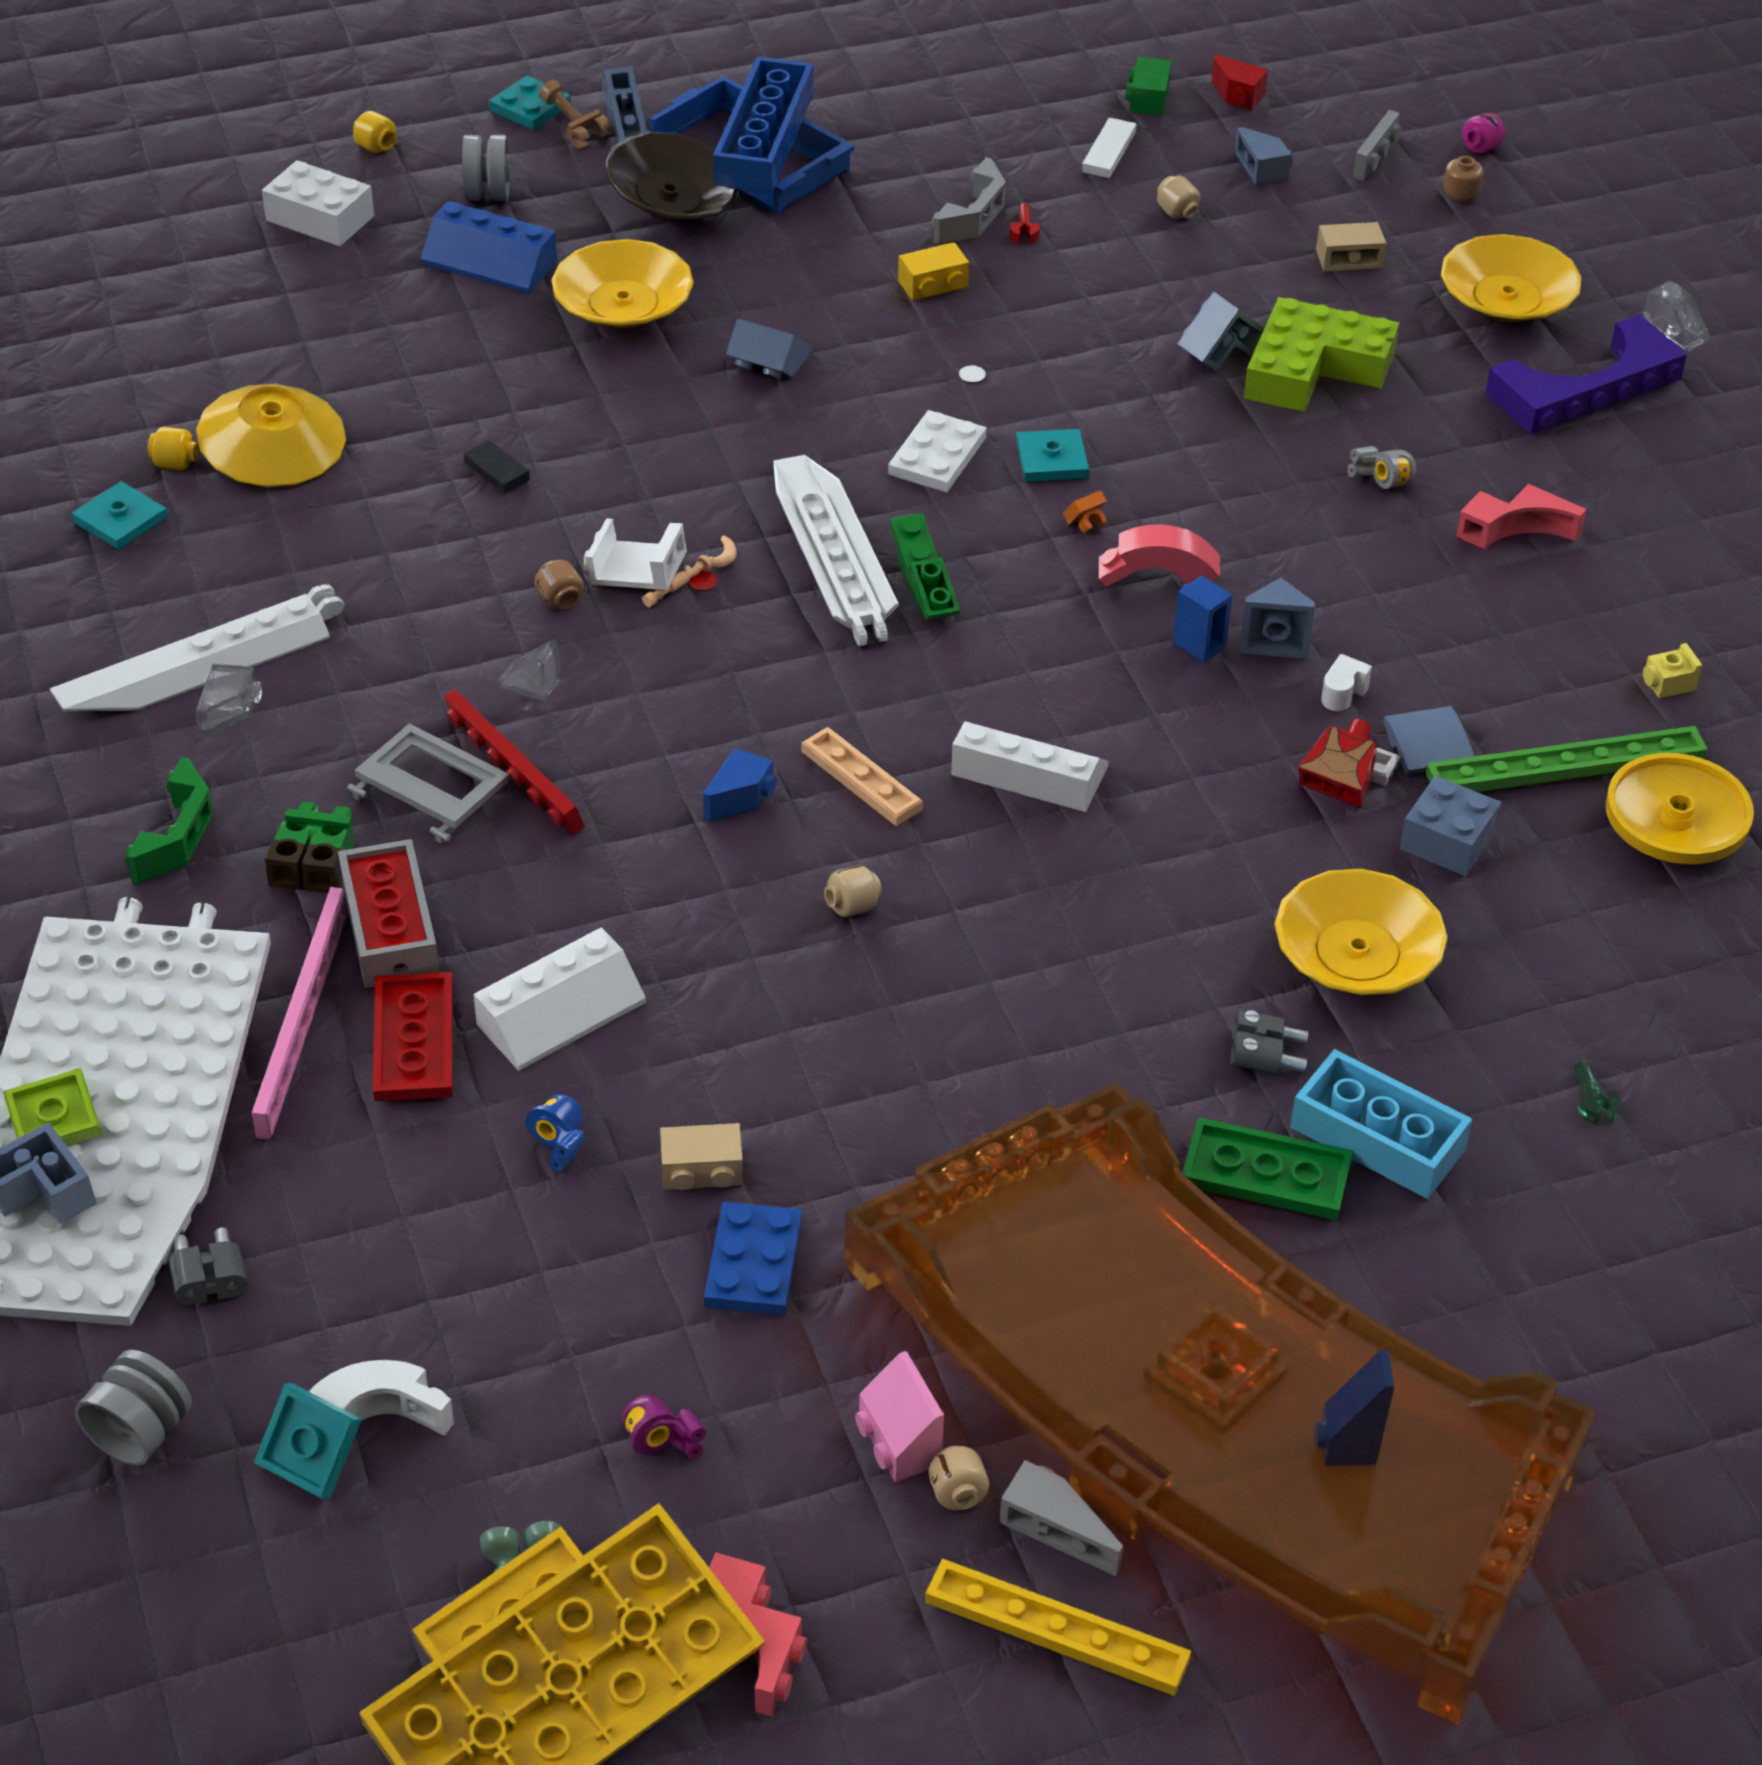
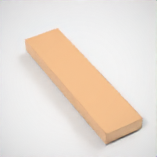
[801,727,923,826]

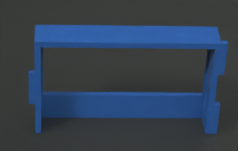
[650,76,855,215]

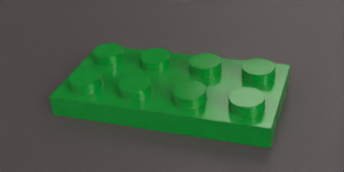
[1180,1117,1353,1220]

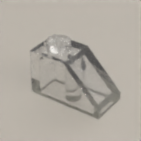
[1643,280,1710,351]
[196,664,262,738]

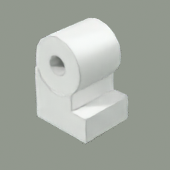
[1321,654,1372,711]

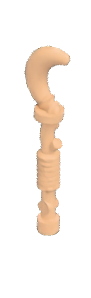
[642,536,737,608]

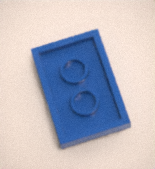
[704,1201,802,1316]

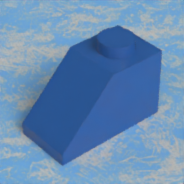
[703,748,777,821]

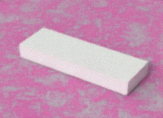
[1082,118,1137,178]

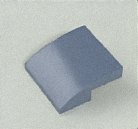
[1383,706,1474,776]

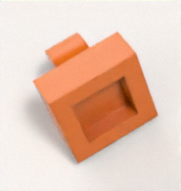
[1063,490,1107,534]

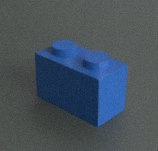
[1173,575,1232,662]

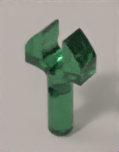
[1574,1061,1621,1126]

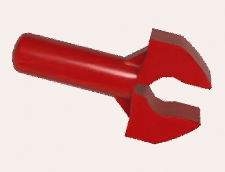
[1009,203,1040,245]

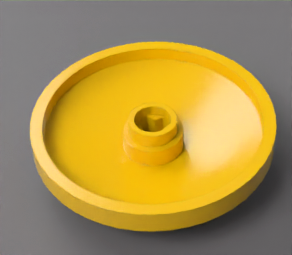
[1605,753,1754,864]

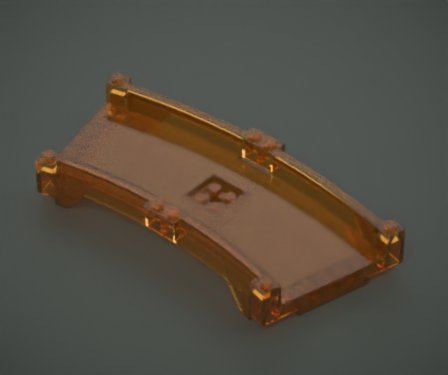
[844,1082,1597,1726]

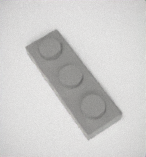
[1353,110,1402,181]

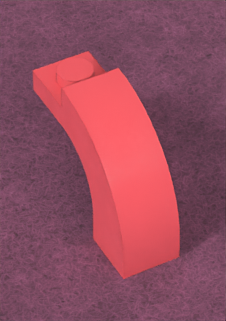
[1099,524,1220,587]

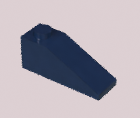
[1314,1350,1395,1465]

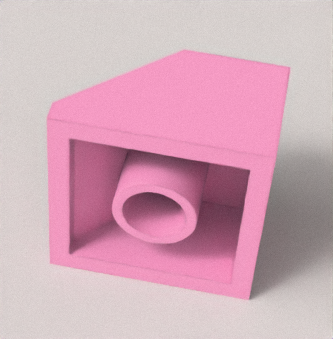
[855,1351,944,1483]

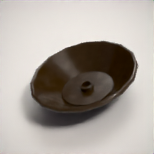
[605,132,740,221]

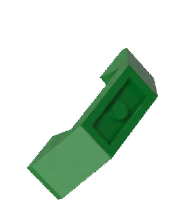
[125,757,214,883]

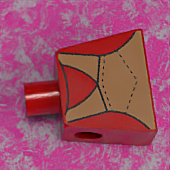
[1298,719,1377,808]

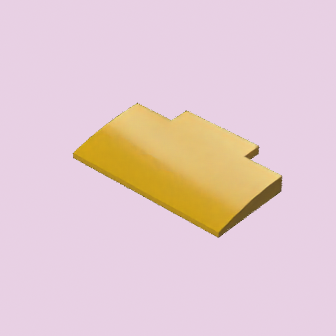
[359,1503,765,1765]

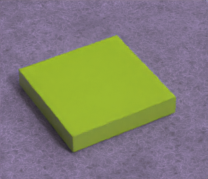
[3,1068,103,1146]

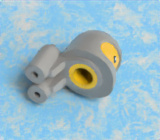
[1347,446,1416,489]

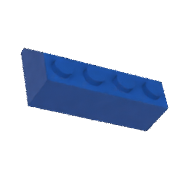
[421,201,557,294]

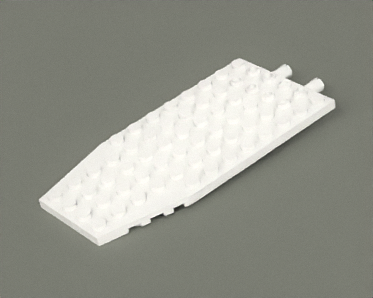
[0,897,271,1326]

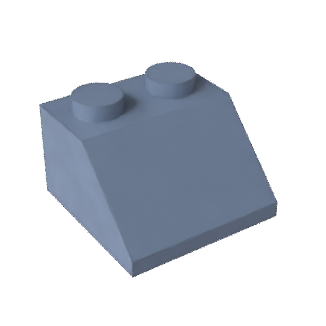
[726,318,813,379]

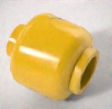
[353,111,397,154]
[147,426,199,471]

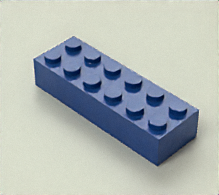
[713,57,814,193]

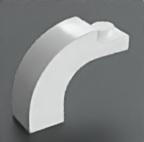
[309,1360,454,1436]

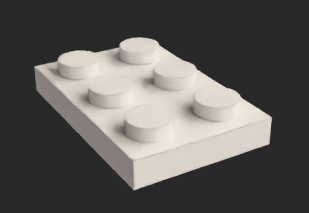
[888,410,987,492]

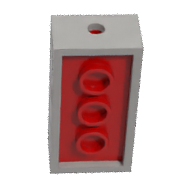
[338,839,439,988]

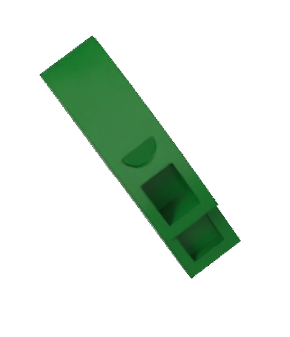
[890,513,961,620]

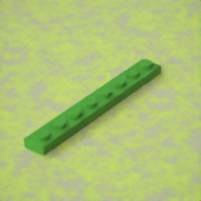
[1425,726,1708,792]

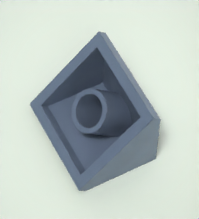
[1239,578,1315,659]

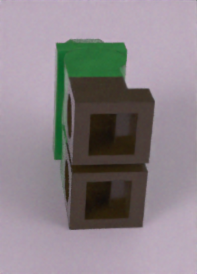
[265,801,354,893]

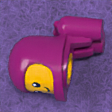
[622,1395,706,1460]

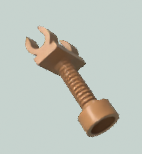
[539,79,612,149]

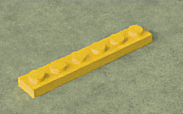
[925,1558,1191,1696]

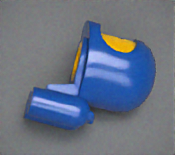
[525,1094,585,1172]

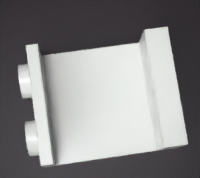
[584,518,687,590]

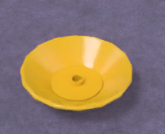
[1441,234,1582,323]
[551,239,694,328]
[196,384,346,487]
[1274,869,1448,996]

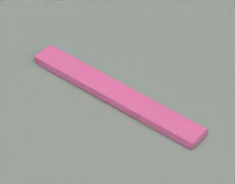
[252,887,348,1140]

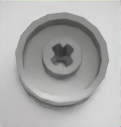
[462,135,511,201]

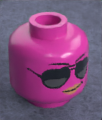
[1462,113,1505,154]

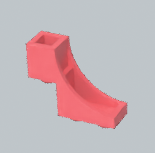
[1456,484,1587,549]
[709,1552,807,1717]

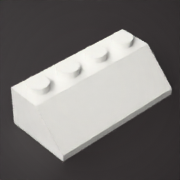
[951,721,1109,812]
[474,927,646,1071]

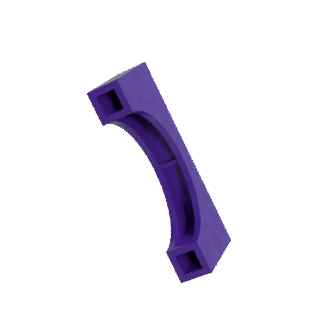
[1485,314,1687,434]

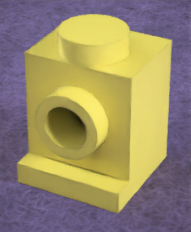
[1643,643,1703,699]

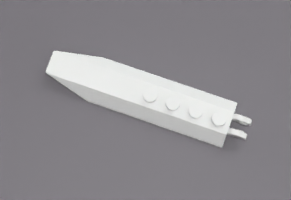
[773,455,899,646]
[50,584,344,712]

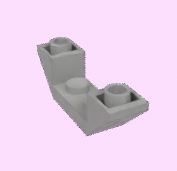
[931,157,1005,244]

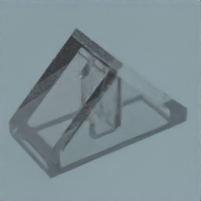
[496,639,561,701]

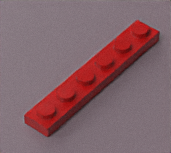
[443,689,585,835]

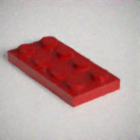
[373,972,453,1101]

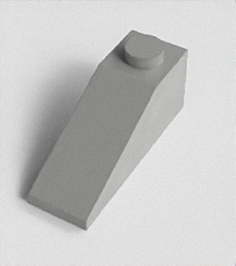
[1000,1460,1123,1577]

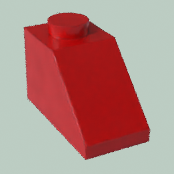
[1211,54,1268,110]

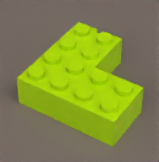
[1244,297,1400,412]

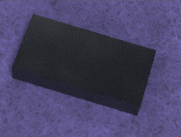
[463,440,530,493]

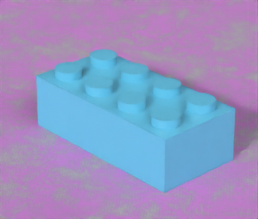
[1290,1049,1473,1199]

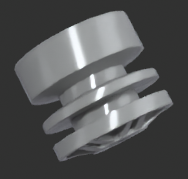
[74,1350,192,1466]

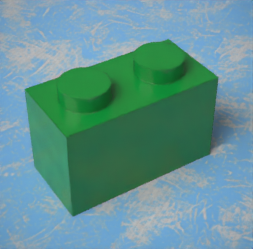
[1125,57,1172,116]

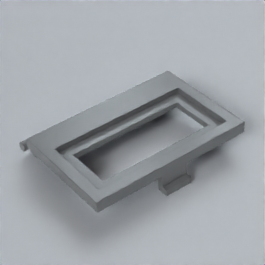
[347,723,509,844]

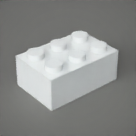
[262,160,374,246]

